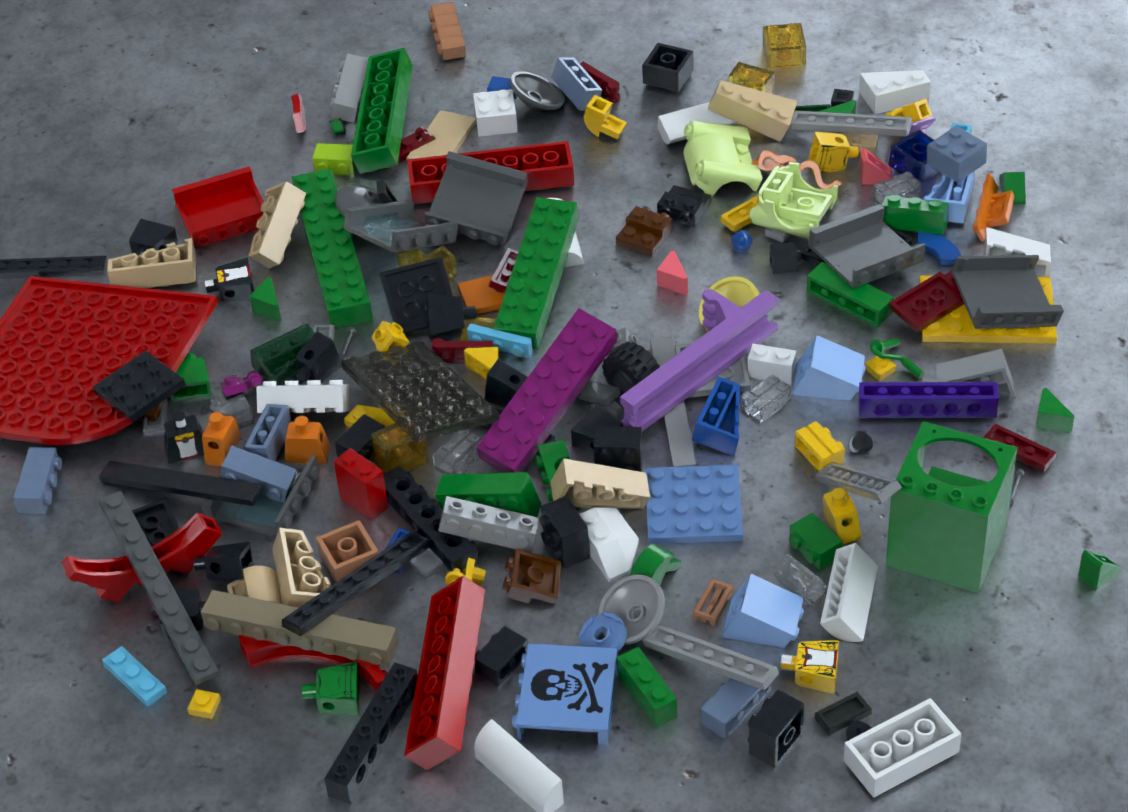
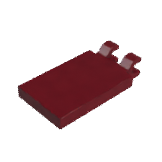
[889,270,964,333]

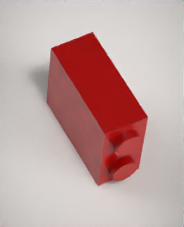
[333,448,389,521]

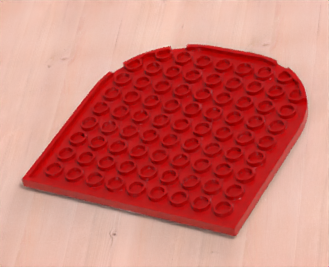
[0,276,218,446]

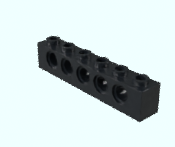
[383,465,479,573]
[324,662,418,804]

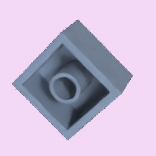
[927,126,987,182]

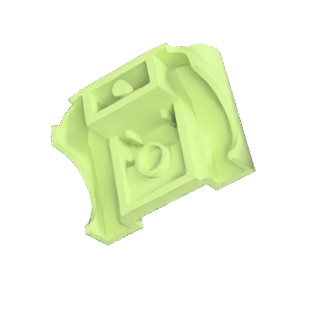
[684,121,763,197]
[750,162,838,239]

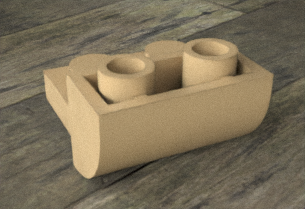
[227,566,282,604]

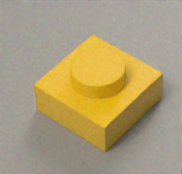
[865,356,897,382]
[187,689,221,719]

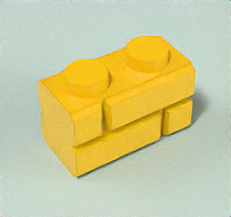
[794,421,845,471]

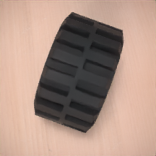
[602,342,660,396]

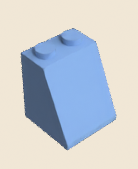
[792,335,866,401]
[721,574,804,648]

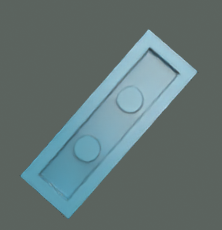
[467,323,533,358]
[102,646,167,707]

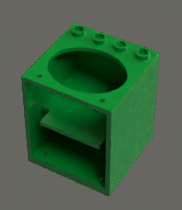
[886,421,1017,593]

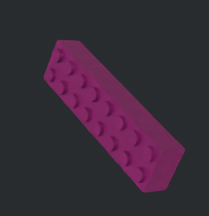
[476,308,617,473]

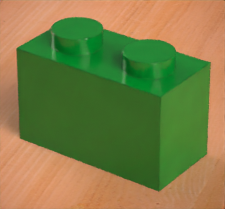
[789,513,843,570]

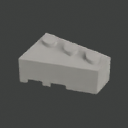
[936,348,1016,398]

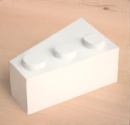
[983,227,1051,277]

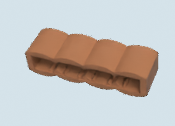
[428,2,466,60]

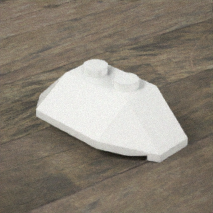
[577,508,639,582]

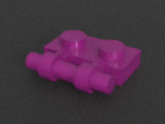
[220,370,262,396]

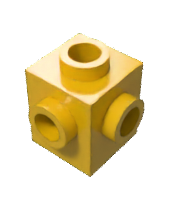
[371,321,409,358]

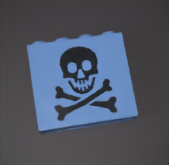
[512,643,618,745]

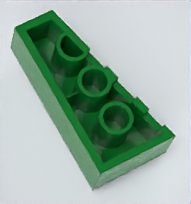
[435,472,542,517]

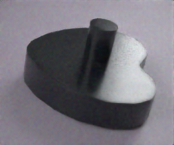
[848,431,873,453]
[846,720,872,741]

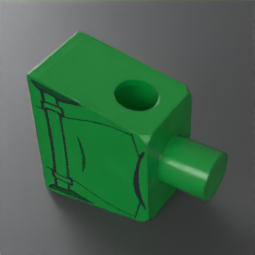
[302,662,360,715]

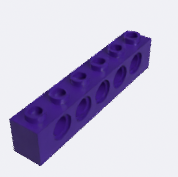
[858,382,999,418]

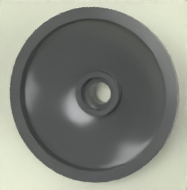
[510,71,565,111]
[335,184,392,222]

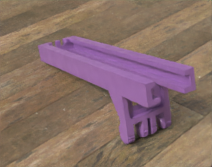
[620,289,779,431]

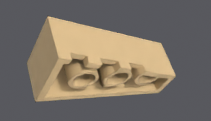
[708,80,797,142]
[551,458,650,509]

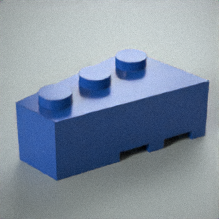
[692,376,740,456]

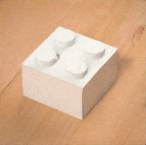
[473,89,518,137]

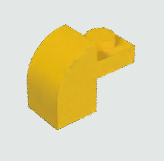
[584,95,627,140]
[885,98,932,123]

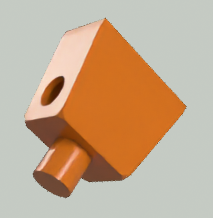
[202,412,242,467]
[285,416,331,464]

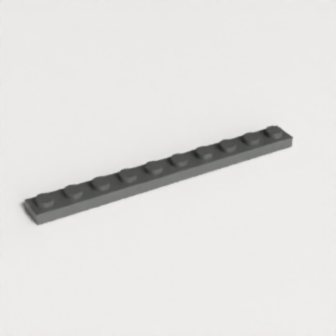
[99,491,219,685]

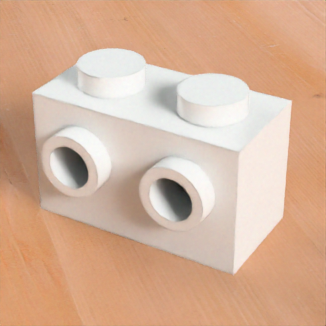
[748,344,796,385]

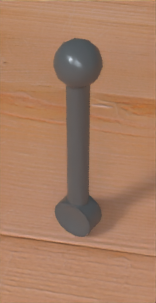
[338,327,357,362]
[1010,469,1024,507]

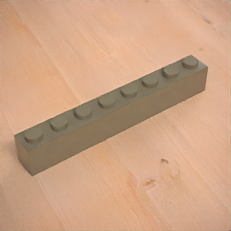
[201,590,399,666]

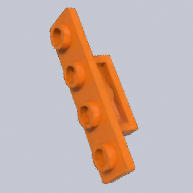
[973,173,1015,242]

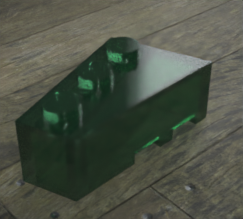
[250,323,315,385]

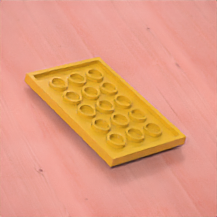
[919,275,1057,344]

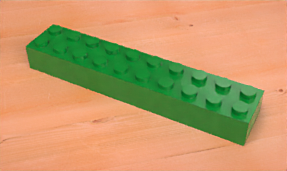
[291,169,373,329]

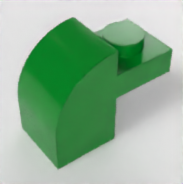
[629,544,681,586]

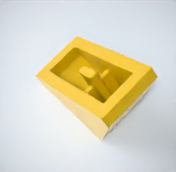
[464,347,499,380]

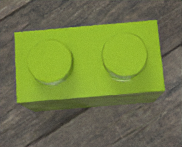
[312,143,356,176]

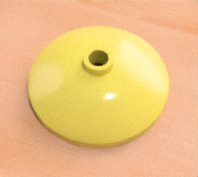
[699,276,759,332]

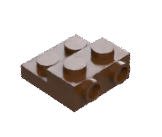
[616,206,673,256]
[502,549,562,604]

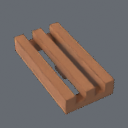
[692,579,734,626]

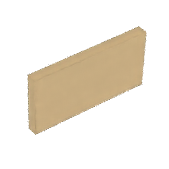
[406,110,476,163]

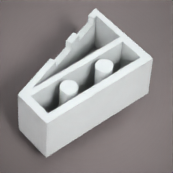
[859,70,931,114]

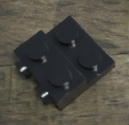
[657,185,711,227]

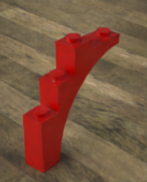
[61,513,222,603]
[238,635,387,692]

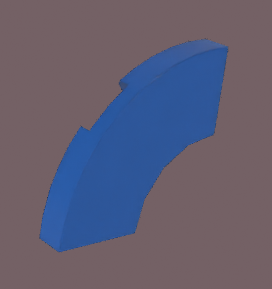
[917,231,961,265]

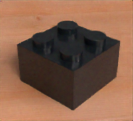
[642,43,694,92]
[593,426,643,472]
[539,496,590,569]
[748,689,804,769]

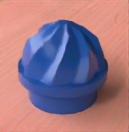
[731,230,752,251]

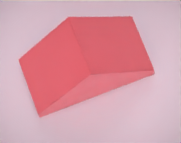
[859,147,894,185]
[657,250,688,294]

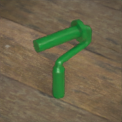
[870,338,925,379]

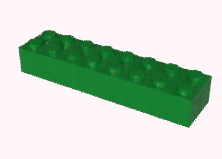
[351,48,413,174]
[494,197,579,350]

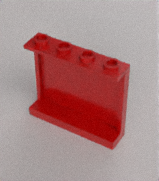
[172,166,264,249]

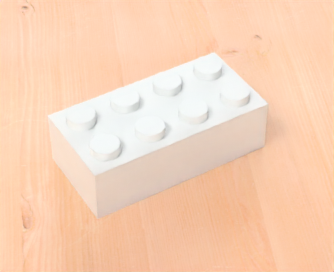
[844,698,961,798]

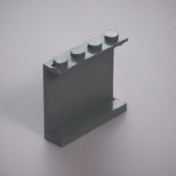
[424,151,528,246]
[808,204,926,288]
[951,255,1064,329]

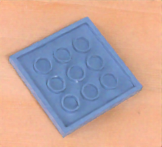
[645,464,743,544]

